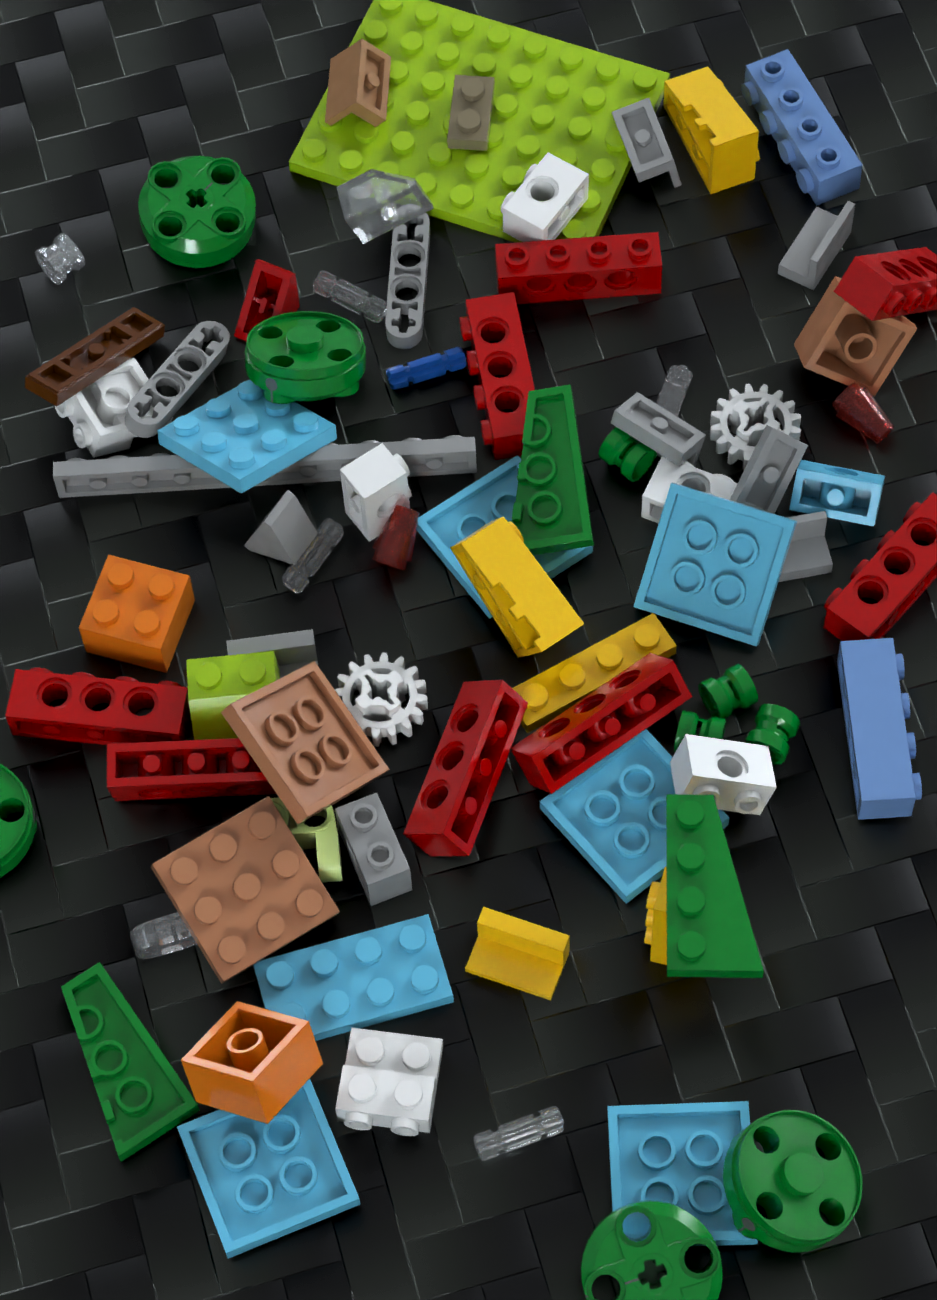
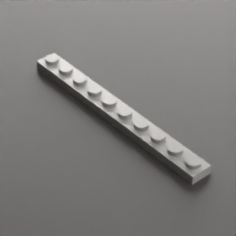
[53,435,477,498]

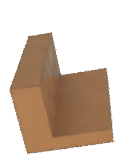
[325,39,391,127]

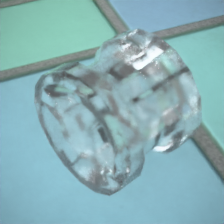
[35,233,86,284]

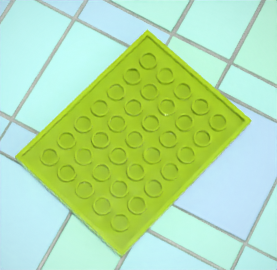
[289,0,670,243]

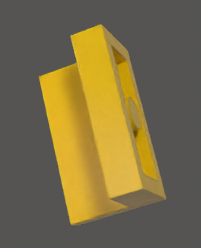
[465,907,570,1001]

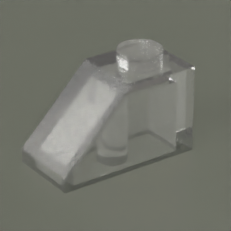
[337,169,434,244]

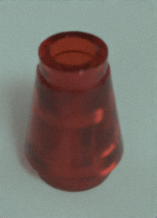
[832,382,894,444]
[372,505,420,571]

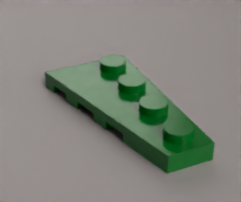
[512,384,594,555]
[666,794,764,978]
[61,962,200,1162]

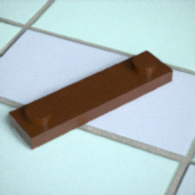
[24,307,165,407]

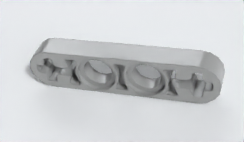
[385,206,431,349]
[125,321,230,438]

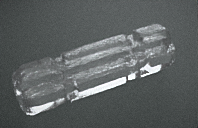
[313,270,387,323]
[656,364,693,417]
[282,518,344,593]
[474,1106,564,1161]

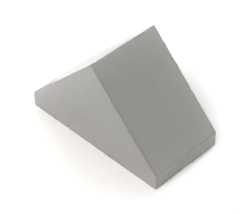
[244,490,318,565]

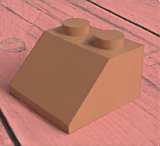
[794,276,917,397]

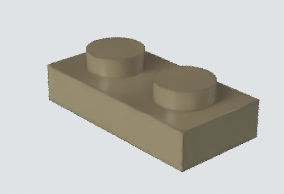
[447,75,495,151]

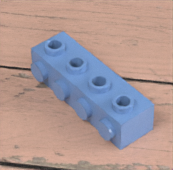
[741,49,863,206]
[837,638,922,820]

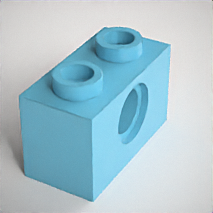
[789,460,885,526]

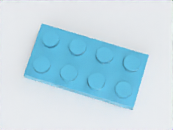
[253,914,454,1041]

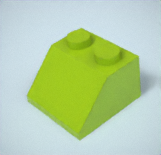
[186,651,280,740]

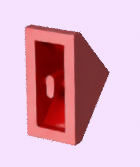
[234,259,300,341]

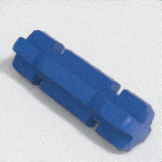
[386,347,467,390]

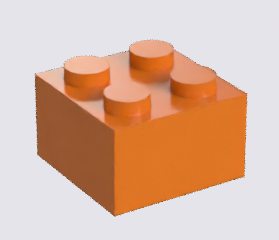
[79,555,195,673]
[181,1001,323,1124]

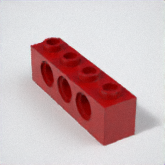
[495,232,662,304]
[834,247,937,321]
[459,292,535,460]
[824,492,937,641]
[511,653,692,794]
[5,667,191,745]
[403,679,528,857]
[107,738,277,801]

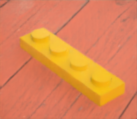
[512,613,677,733]

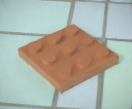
[221,661,390,824]
[151,796,340,984]

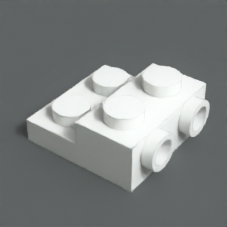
[55,358,173,458]
[335,1027,443,1136]

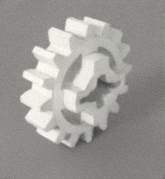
[710,384,801,470]
[334,652,428,747]

